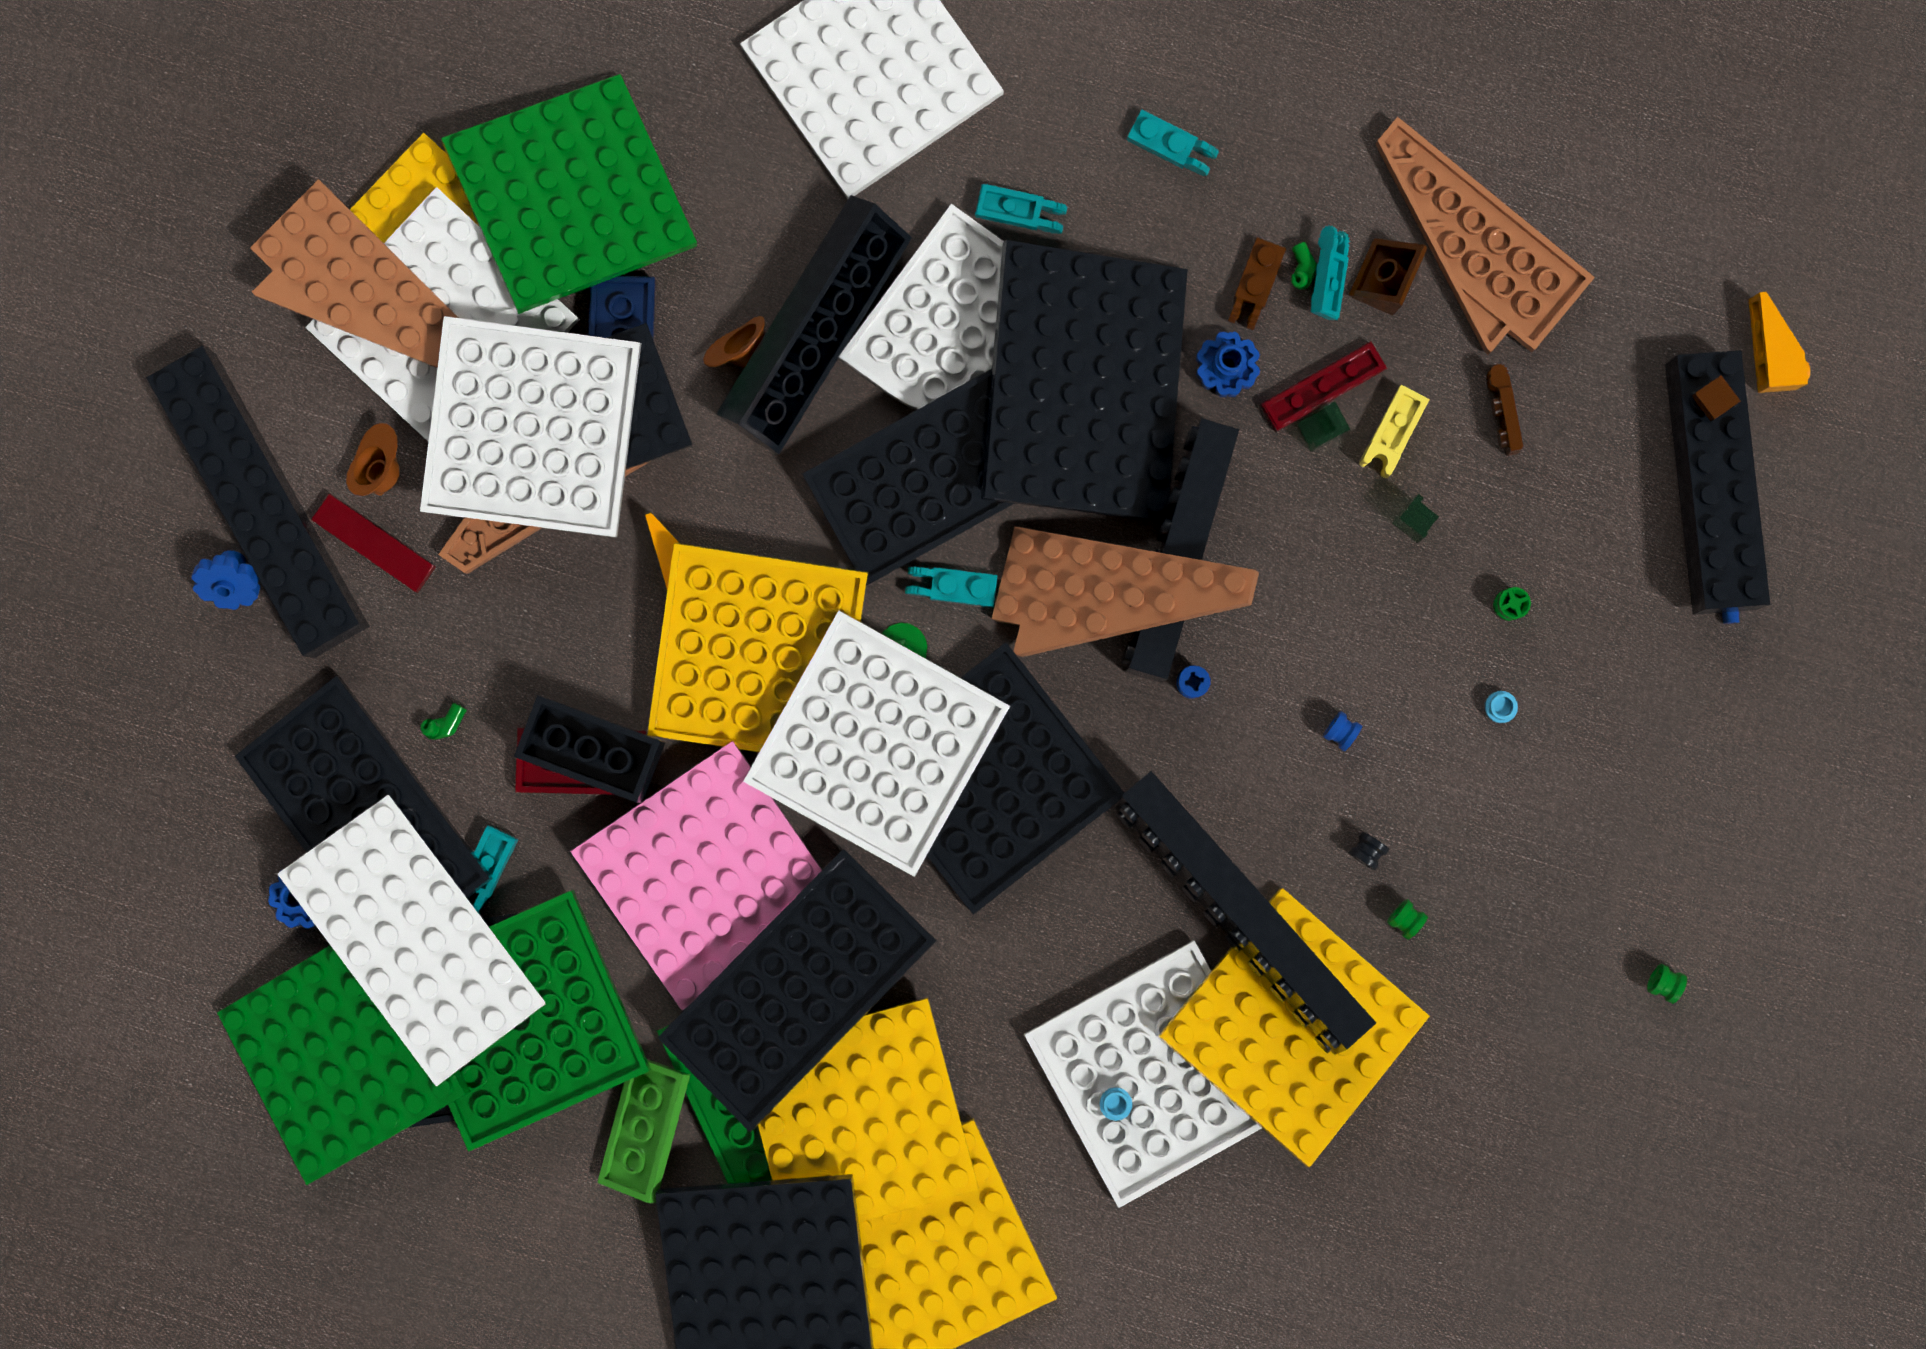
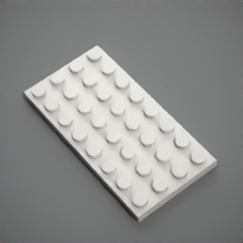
[278,795,546,1086]

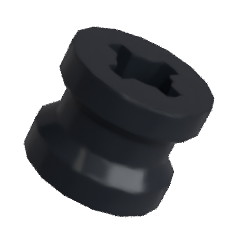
[1348,831,1390,871]

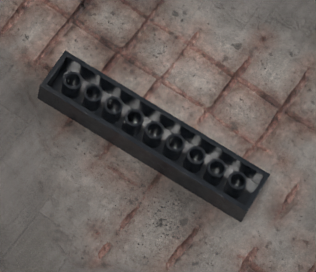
[146,346,370,658]
[1116,771,1376,1055]

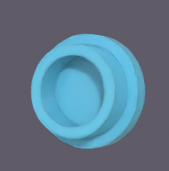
[1485,691,1518,723]
[1099,1087,1132,1121]

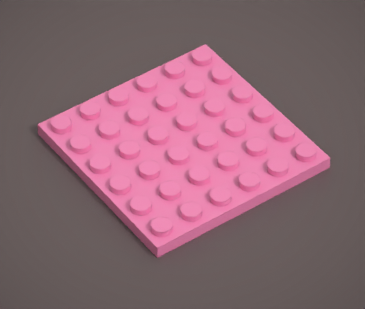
[570,741,822,1010]

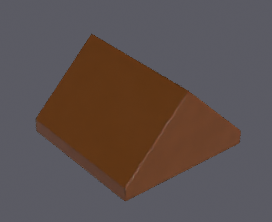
[1349,238,1427,316]

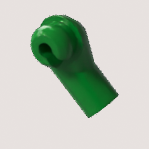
[1291,242,1317,290]
[420,703,467,740]

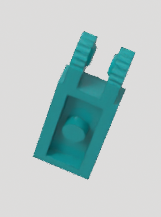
[1127,109,1219,176]
[975,184,1068,234]
[1311,225,1350,320]
[905,567,998,608]
[473,825,519,915]

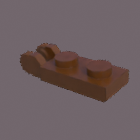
[1228,237,1286,330]
[1486,363,1524,456]

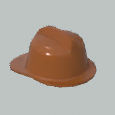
[703,316,766,368]
[346,423,400,496]

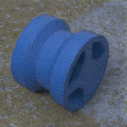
[1176,666,1210,698]
[1323,711,1362,752]

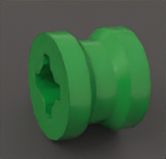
[1493,587,1531,621]
[1387,899,1428,940]
[1647,963,1687,1004]

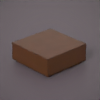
[1692,375,1741,422]

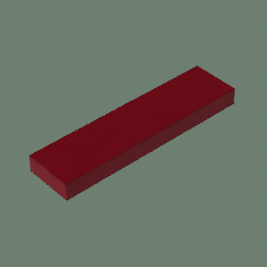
[1260,341,1387,432]
[311,494,436,593]

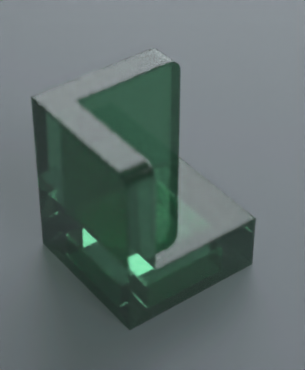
[1297,401,1350,452]
[1392,494,1439,543]

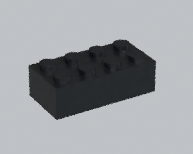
[514,695,666,803]

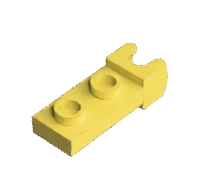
[1359,385,1430,478]

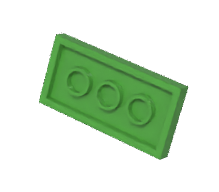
[597,1059,690,1203]

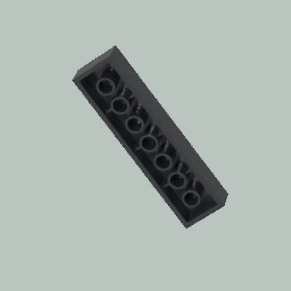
[716,195,912,454]
[1665,350,1771,615]
[1121,418,1239,683]

